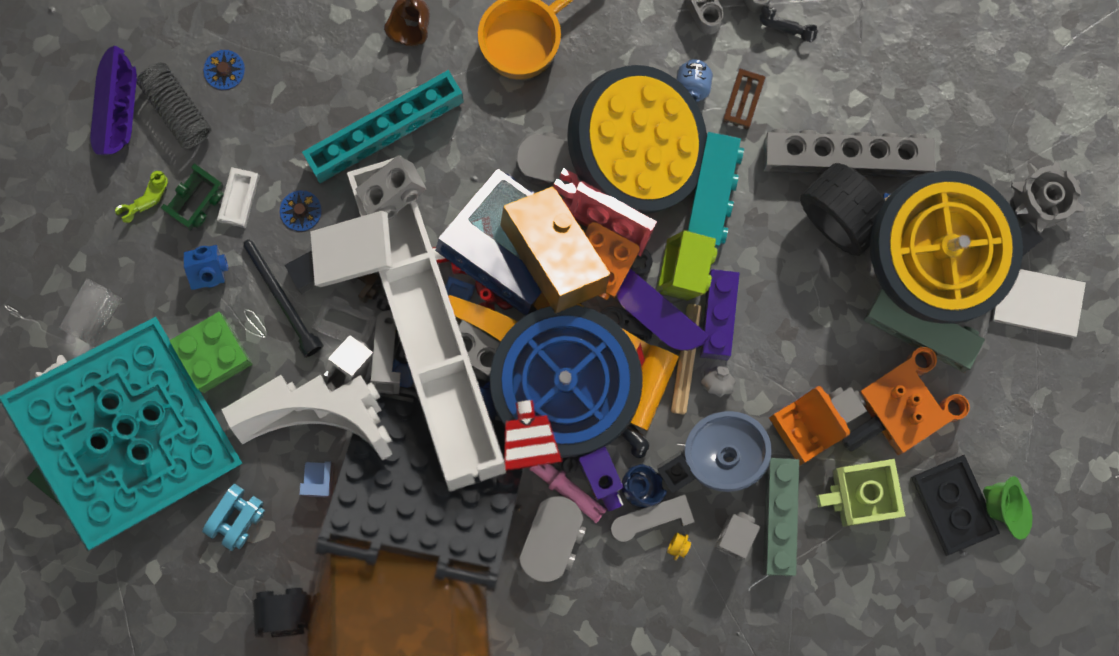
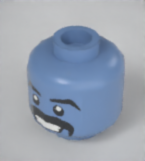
[676,60,713,102]

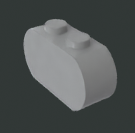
[517,132,580,188]
[519,496,586,582]

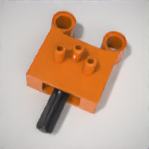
[842,347,970,455]

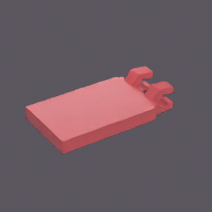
[554,169,657,257]

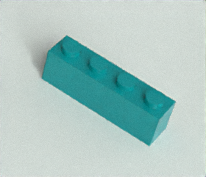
[687,132,744,250]

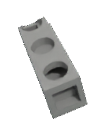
[371,310,400,394]
[610,495,694,542]

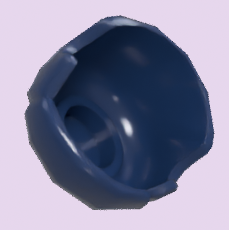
[622,464,667,508]

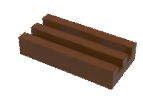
[722,68,766,130]

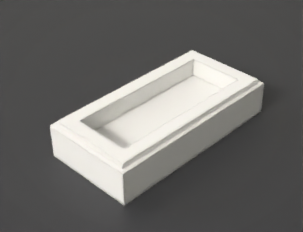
[217,167,260,228]

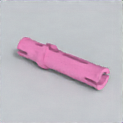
[529,464,607,523]

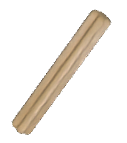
[671,304,702,415]

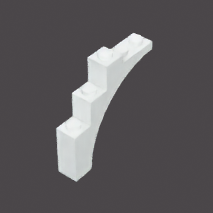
[222,375,393,460]

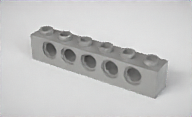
[764,129,935,177]

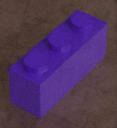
[700,269,740,361]

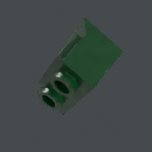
[161,163,224,231]

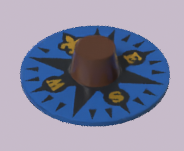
[204,50,245,90]
[280,190,322,231]

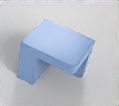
[300,461,334,498]

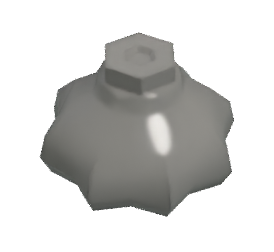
[701,366,736,397]

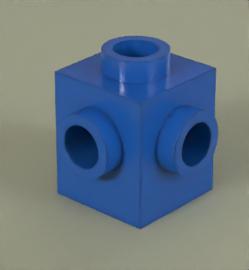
[184,245,229,290]

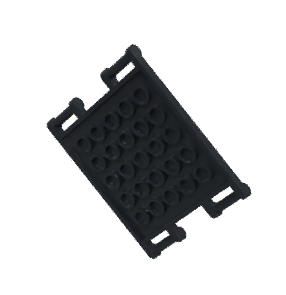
[315,376,524,592]

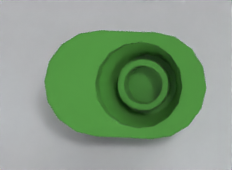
[983,476,1033,540]

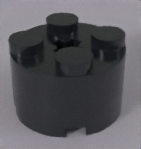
[253,588,314,638]

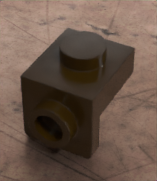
[356,273,382,303]

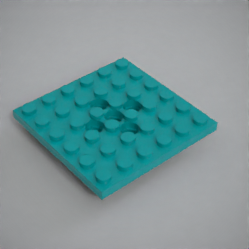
[0,317,242,552]

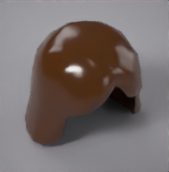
[384,0,430,46]

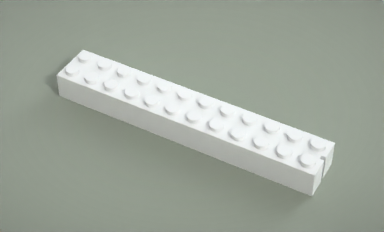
[347,156,506,491]

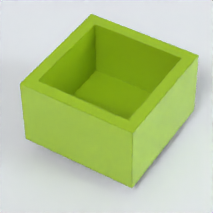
[656,230,717,301]

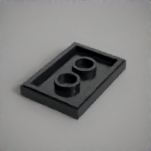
[911,454,1000,556]

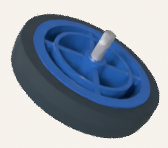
[490,305,643,457]

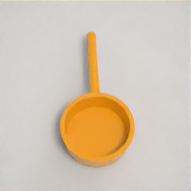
[478,0,574,80]

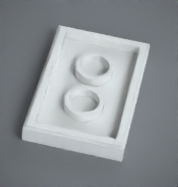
[310,211,392,287]
[991,269,1086,338]

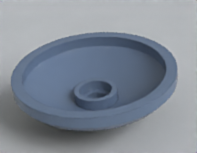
[685,411,772,492]

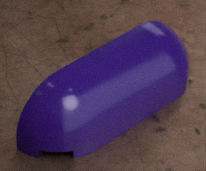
[90,46,137,155]
[617,269,710,351]

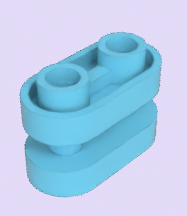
[202,484,265,551]

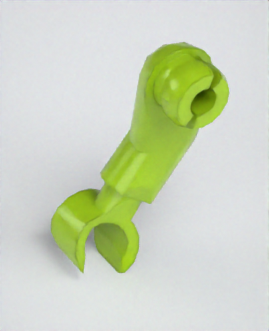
[115,171,168,223]

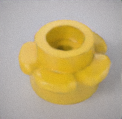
[667,532,691,560]

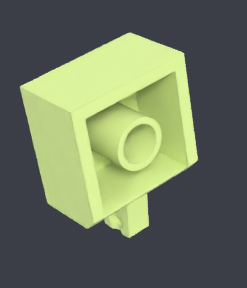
[816,459,905,527]

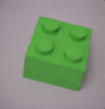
[169,312,253,393]

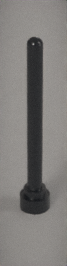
[243,239,324,358]

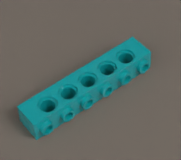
[302,70,464,183]

